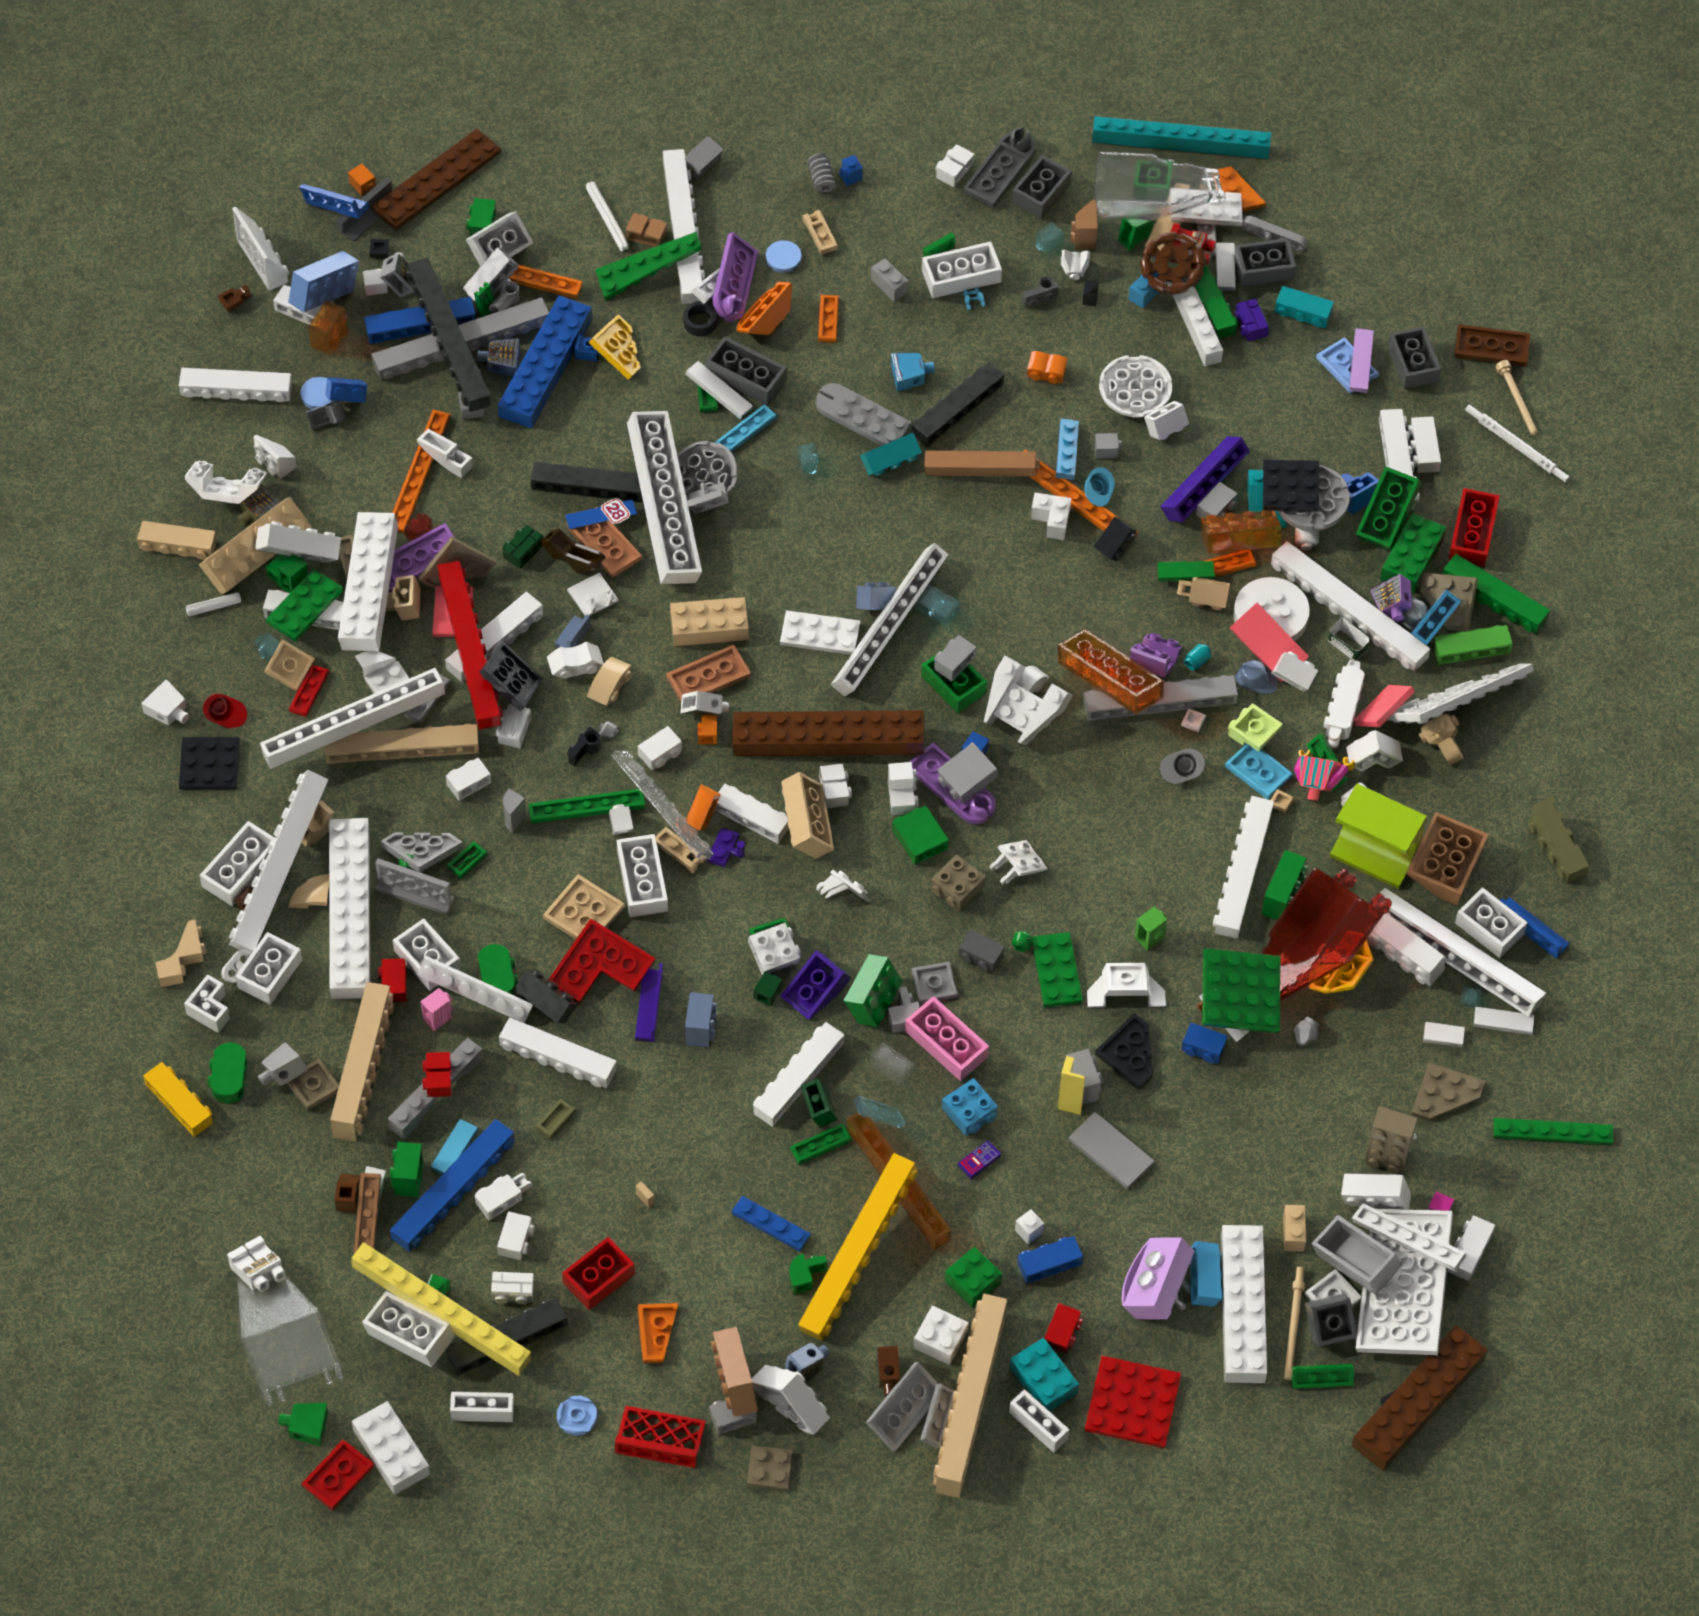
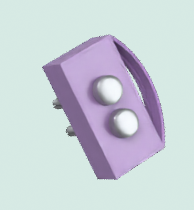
[1122,1237,1194,1319]

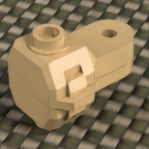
[1419,713,1464,766]

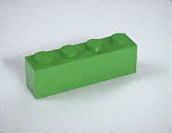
[1432,625,1513,665]

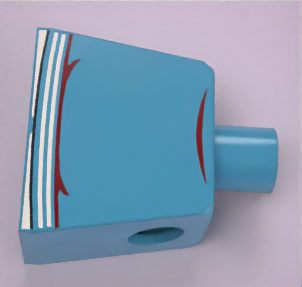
[891,353,934,391]

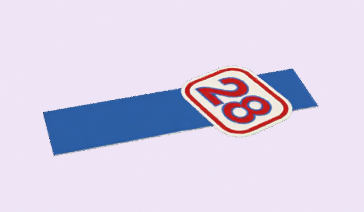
[565,498,637,529]

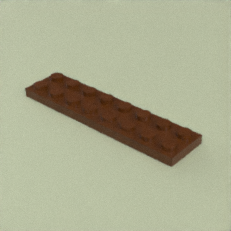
[371,129,501,231]

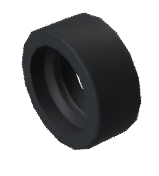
[683,301,718,337]

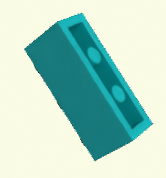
[1274,286,1334,328]
[860,433,922,477]

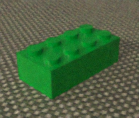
[1356,466,1422,551]
[1380,513,1446,594]

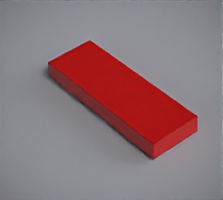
[289,664,329,717]

